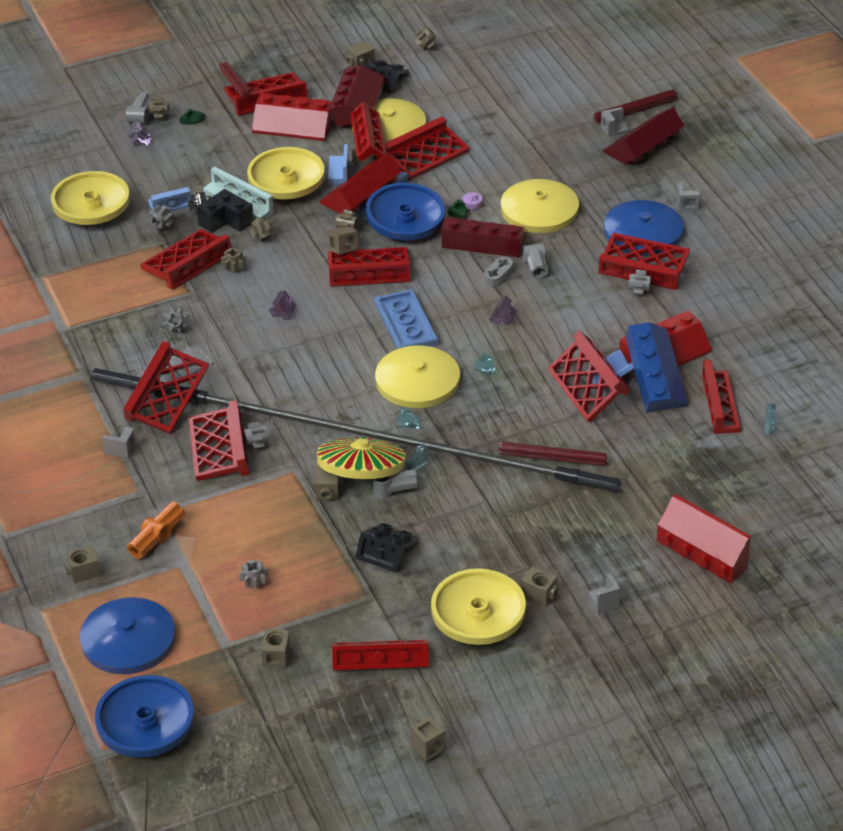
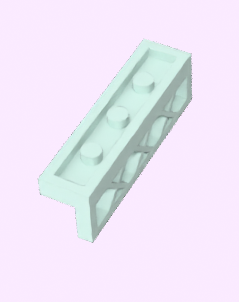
[203,167,274,220]

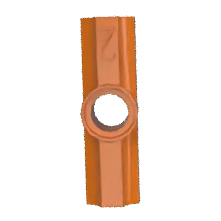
[126,501,185,560]

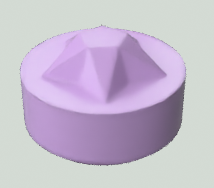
[463,192,482,210]

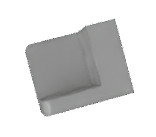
[601,107,628,137]
[677,182,700,211]
[102,426,136,458]
[588,574,620,614]

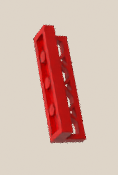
[350,102,386,161]
[702,360,740,434]
[332,639,429,670]

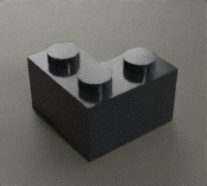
[197,189,254,233]

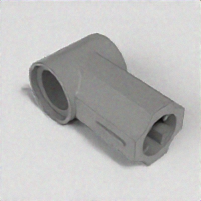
[126,92,153,124]
[522,244,548,280]
[373,470,418,499]

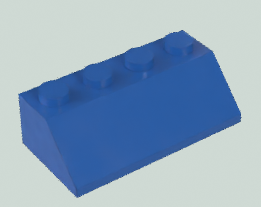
[626,322,688,413]

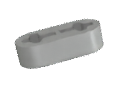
[484,257,513,287]

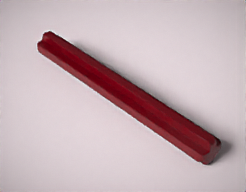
[219,61,251,99]
[594,89,677,123]
[499,442,608,466]

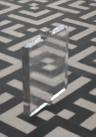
[169,344,214,378]
[151,535,196,569]

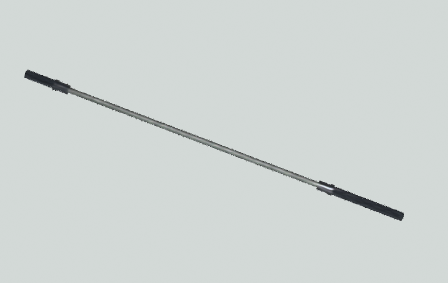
[91,368,621,492]

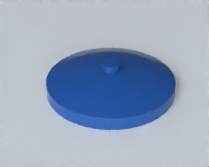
[366,183,445,240]
[604,200,684,255]
[80,597,175,674]
[95,675,194,757]

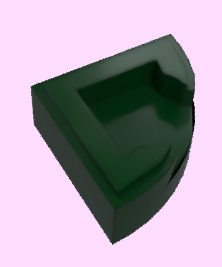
[179,109,206,125]
[448,199,467,219]

